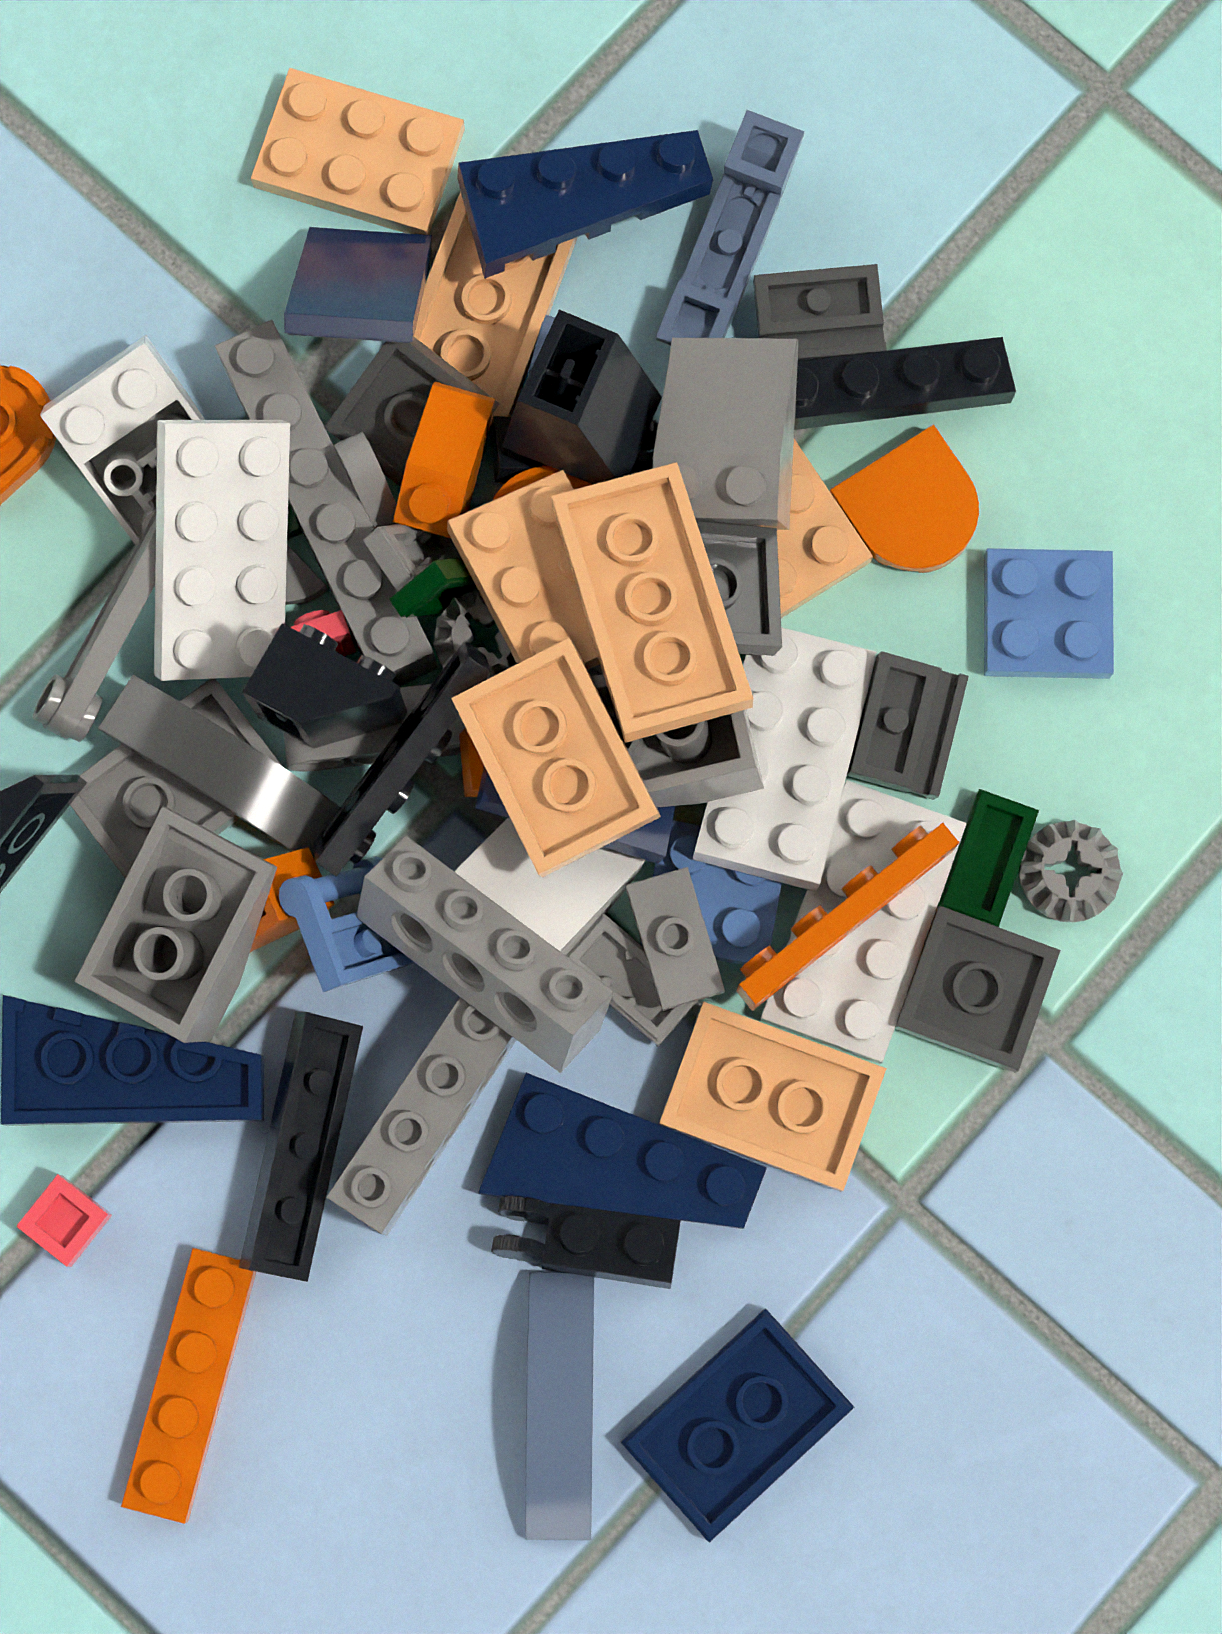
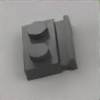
[753,264,887,361]
[847,651,969,800]

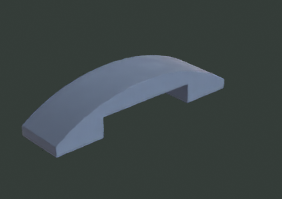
[656,110,805,346]
[525,1273,594,1540]

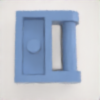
[279,856,415,993]

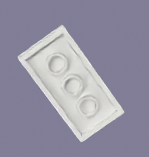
[154,420,290,681]
[693,627,877,892]
[760,780,966,1064]

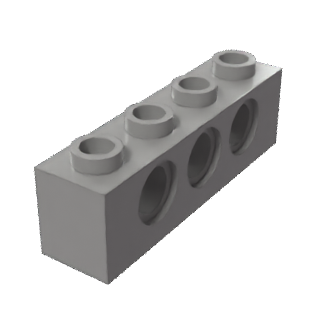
[356,836,613,1073]
[326,997,516,1236]

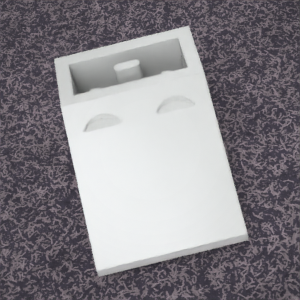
[40,335,205,545]

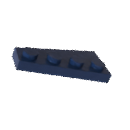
[457,130,713,279]
[1,995,264,1126]
[478,1072,767,1229]

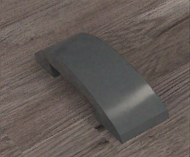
[98,675,340,864]

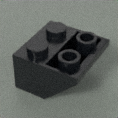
[502,309,662,485]
[242,623,408,748]

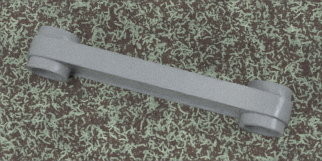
[33,485,157,742]

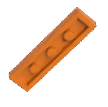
[736,823,960,1011]
[121,1248,256,1524]

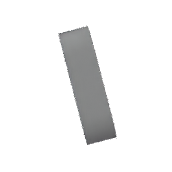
[333,432,399,530]

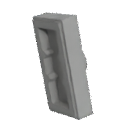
[363,524,461,592]
[625,867,725,1011]
[566,913,698,1047]

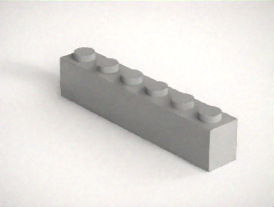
[215,320,438,687]

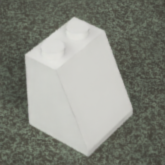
[454,818,645,955]

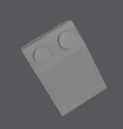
[653,338,799,530]
[591,674,764,808]
[74,806,277,1043]

